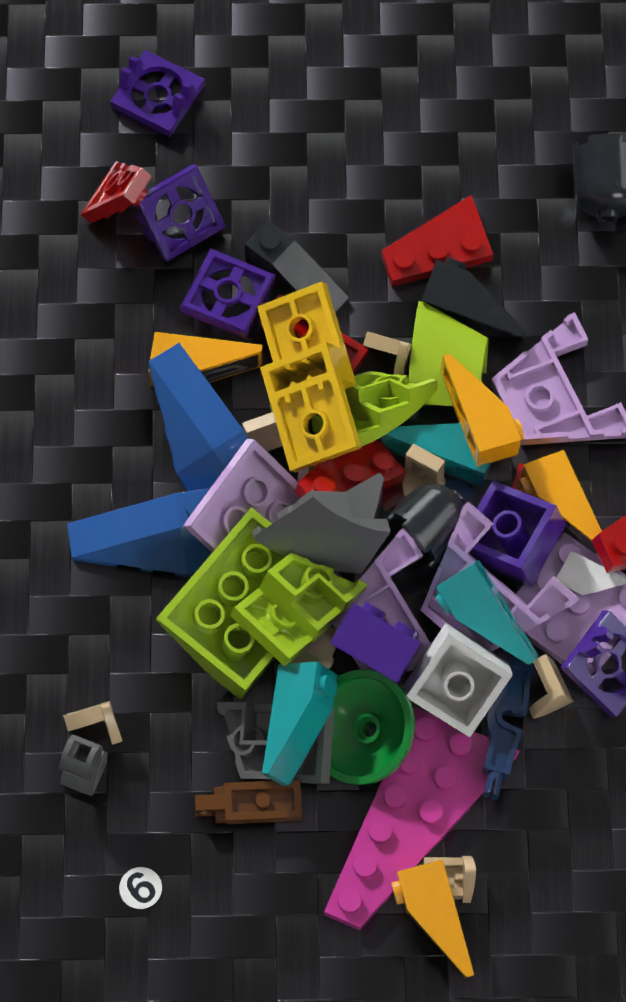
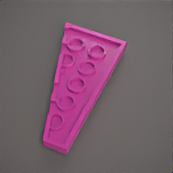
[324,707,520,931]

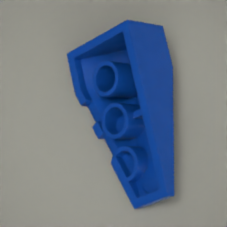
[148,343,249,491]
[67,488,212,578]

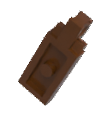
[194,780,302,824]

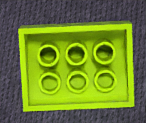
[156,507,337,700]

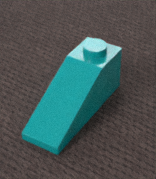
[381,423,493,487]
[436,560,539,665]
[262,661,337,786]

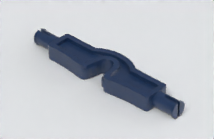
[482,657,534,800]

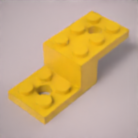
[257,281,362,472]

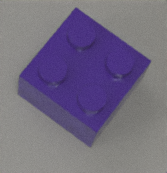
[469,481,566,587]
[330,601,422,683]

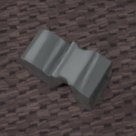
[58,734,108,796]

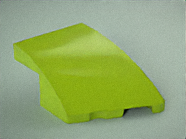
[408,301,489,407]
[312,371,438,446]
[230,552,368,667]

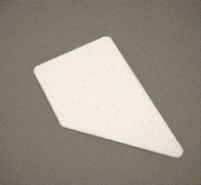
[556,551,626,596]

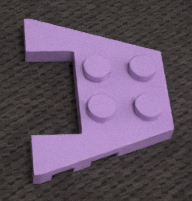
[490,312,626,445]
[421,502,579,652]
[333,528,476,673]

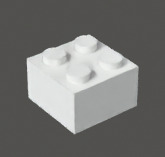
[404,623,512,737]

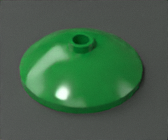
[330,670,415,785]

